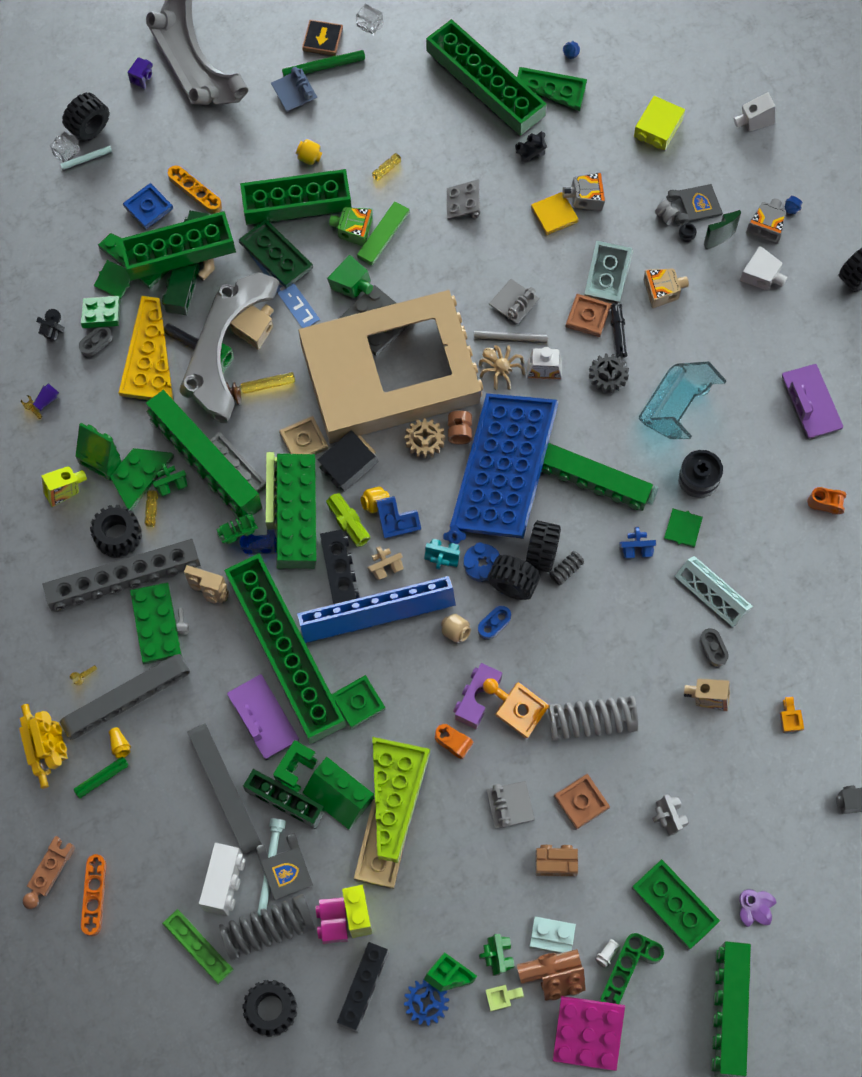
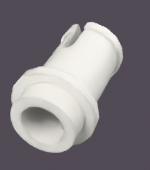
[596,939,621,968]

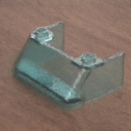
[639,361,726,439]

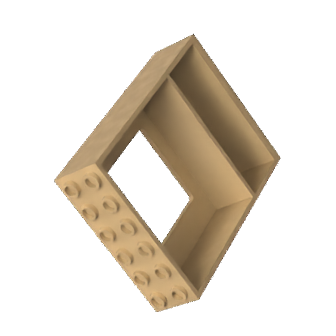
[298,290,483,444]

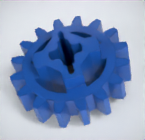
[404,979,449,1026]

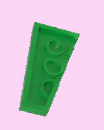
[517,67,587,111]
[98,233,170,289]

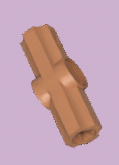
[517,949,582,984]

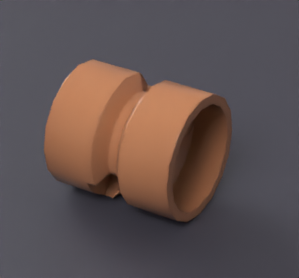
[448,411,472,444]

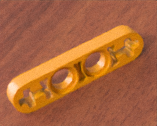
[167,165,222,214]

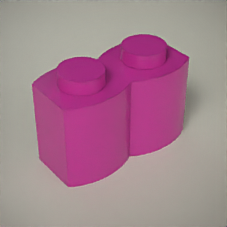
[316,897,348,944]

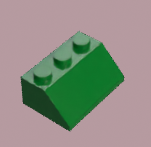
[302,756,375,830]

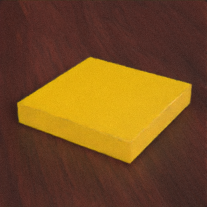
[531,192,579,236]

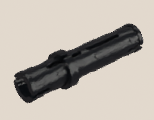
[610,303,628,358]

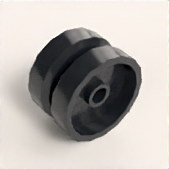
[678,450,723,498]

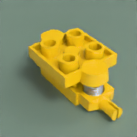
[19,704,68,789]

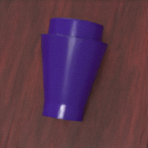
[33,383,59,411]

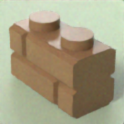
[536,844,578,876]

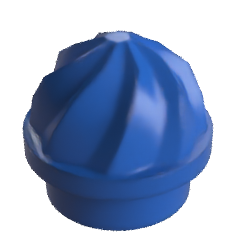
[563,41,580,59]
[784,195,803,214]

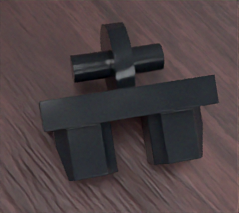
[515,131,547,163]
[36,309,65,341]

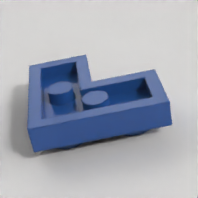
[376,496,422,538]

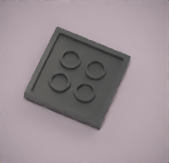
[338,285,409,356]

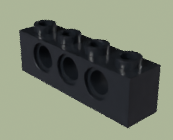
[320,529,360,604]
[337,942,389,1033]

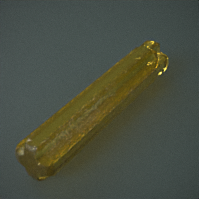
[241,372,295,394]

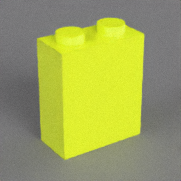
[634,96,685,150]
[342,885,372,938]

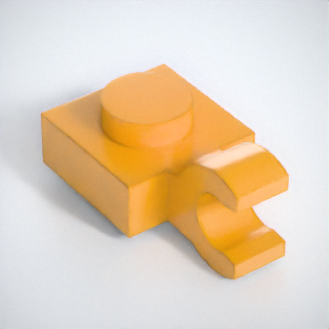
[780,697,804,733]

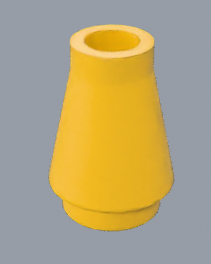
[108,727,131,758]

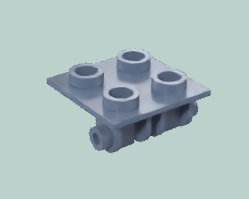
[271,67,318,112]

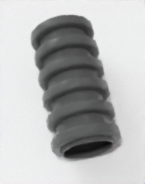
[550,551,584,585]

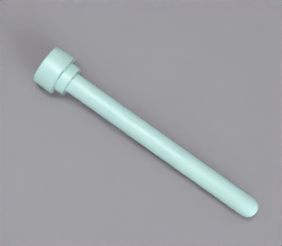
[257,818,286,918]

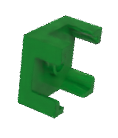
[273,740,318,793]

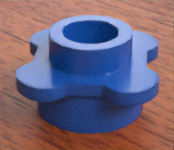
[443,525,466,545]

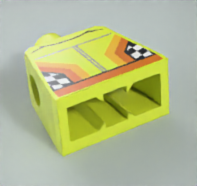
[41,466,87,507]

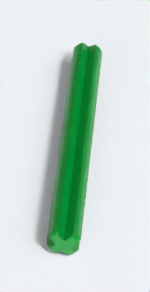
[282,50,365,77]

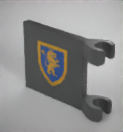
[666,184,723,226]
[256,833,313,900]

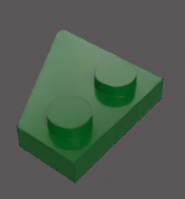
[424,952,477,992]

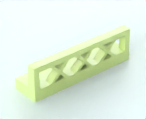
[266,452,277,529]

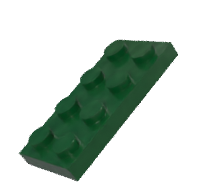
[239,219,313,289]

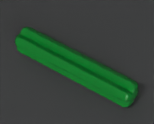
[74,757,129,798]

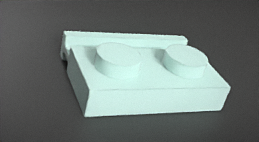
[530,916,576,953]

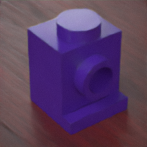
[127,57,153,89]

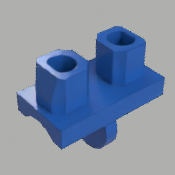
[619,527,656,558]

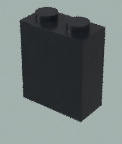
[317,430,379,491]

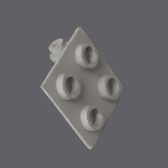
[447,179,480,219]
[489,279,540,324]
[486,781,535,829]

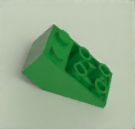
[75,423,122,481]

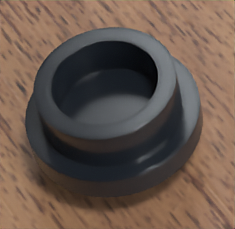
[679,223,697,241]

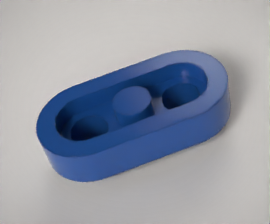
[478,606,511,640]

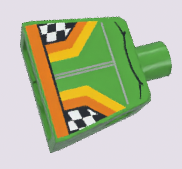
[329,207,373,247]

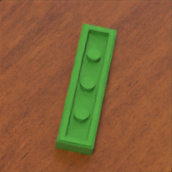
[357,201,410,266]
[162,909,234,985]

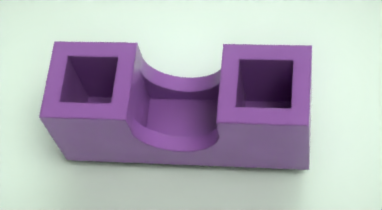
[453,663,503,730]

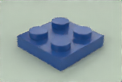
[123,183,173,229]

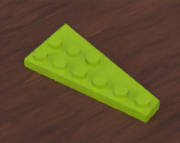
[372,737,430,863]

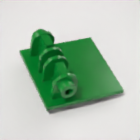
[216,514,258,544]

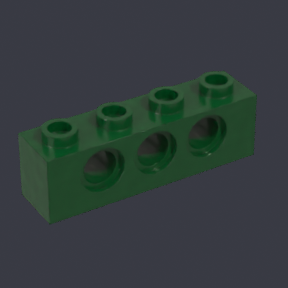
[243,769,325,829]

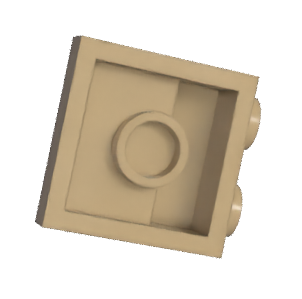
[184,565,229,603]

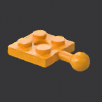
[483,678,548,738]

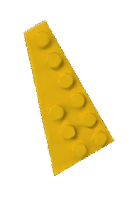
[118,296,173,400]

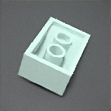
[584,241,633,302]

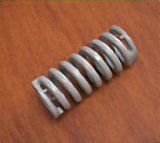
[548,695,638,740]

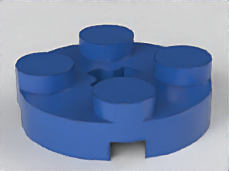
[464,542,500,582]

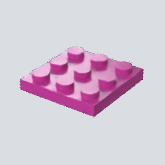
[553,996,625,1071]

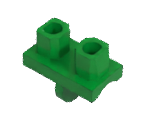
[152,463,188,497]
[479,934,515,976]

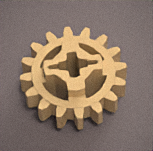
[405,418,445,459]

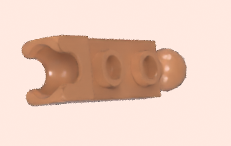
[23,836,75,909]

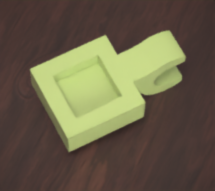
[486,985,524,1012]

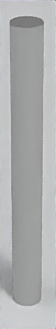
[474,331,548,342]

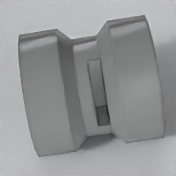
[655,200,680,225]

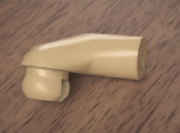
[197,259,215,281]

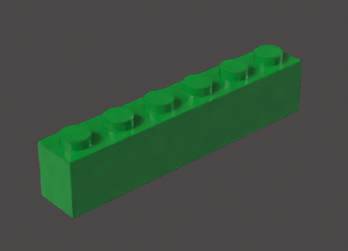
[541,443,653,511]

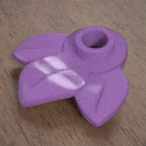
[739,889,777,927]

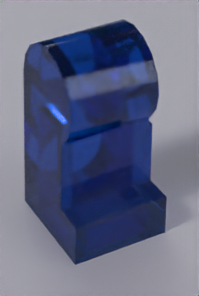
[240,529,276,555]

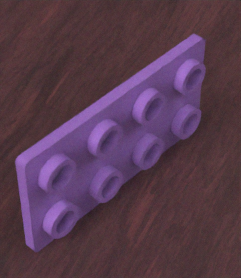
[782,364,843,439]
[227,674,299,760]

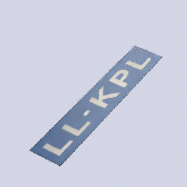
[249,253,320,328]

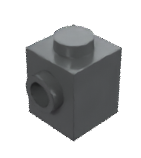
[836,785,862,814]

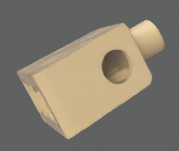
[230,304,274,350]

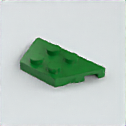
[110,448,174,511]

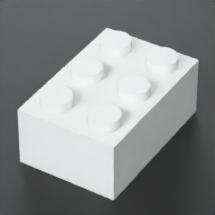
[199,843,245,916]

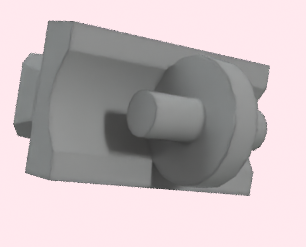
[652,794,689,836]

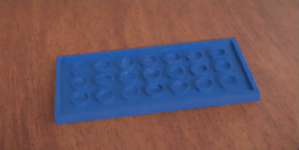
[450,393,559,539]

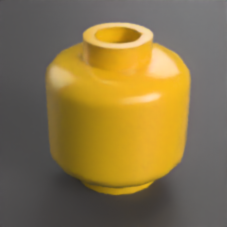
[295,139,322,165]
[360,486,390,513]

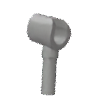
[177,608,189,635]

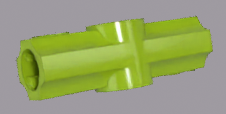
[326,493,371,547]

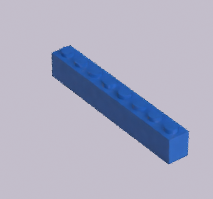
[297,576,456,643]

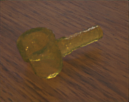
[21,395,43,419]
[70,665,97,685]

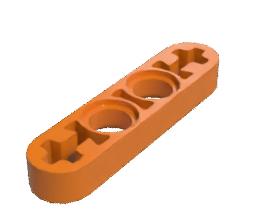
[81,854,107,937]

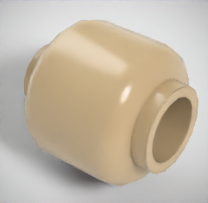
[441,614,471,643]

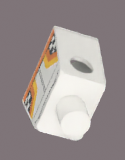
[527,347,562,380]

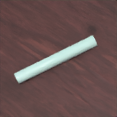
[61,146,112,170]

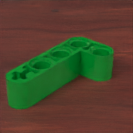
[599,933,664,1004]

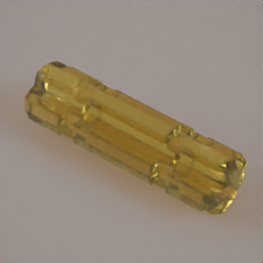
[372,153,401,181]
[144,490,158,527]

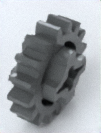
[589,353,629,393]

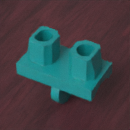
[424,539,460,570]

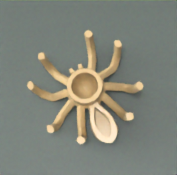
[479,345,525,390]

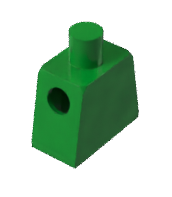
[327,255,373,298]

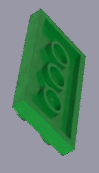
[130,582,182,665]
[632,859,720,950]

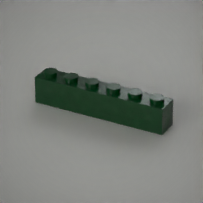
[162,210,211,316]

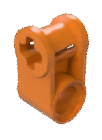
[807,487,847,514]
[435,724,474,759]

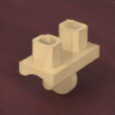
[367,546,404,581]

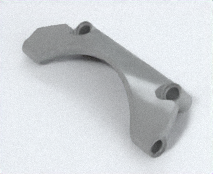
[146,0,248,105]
[179,272,279,423]

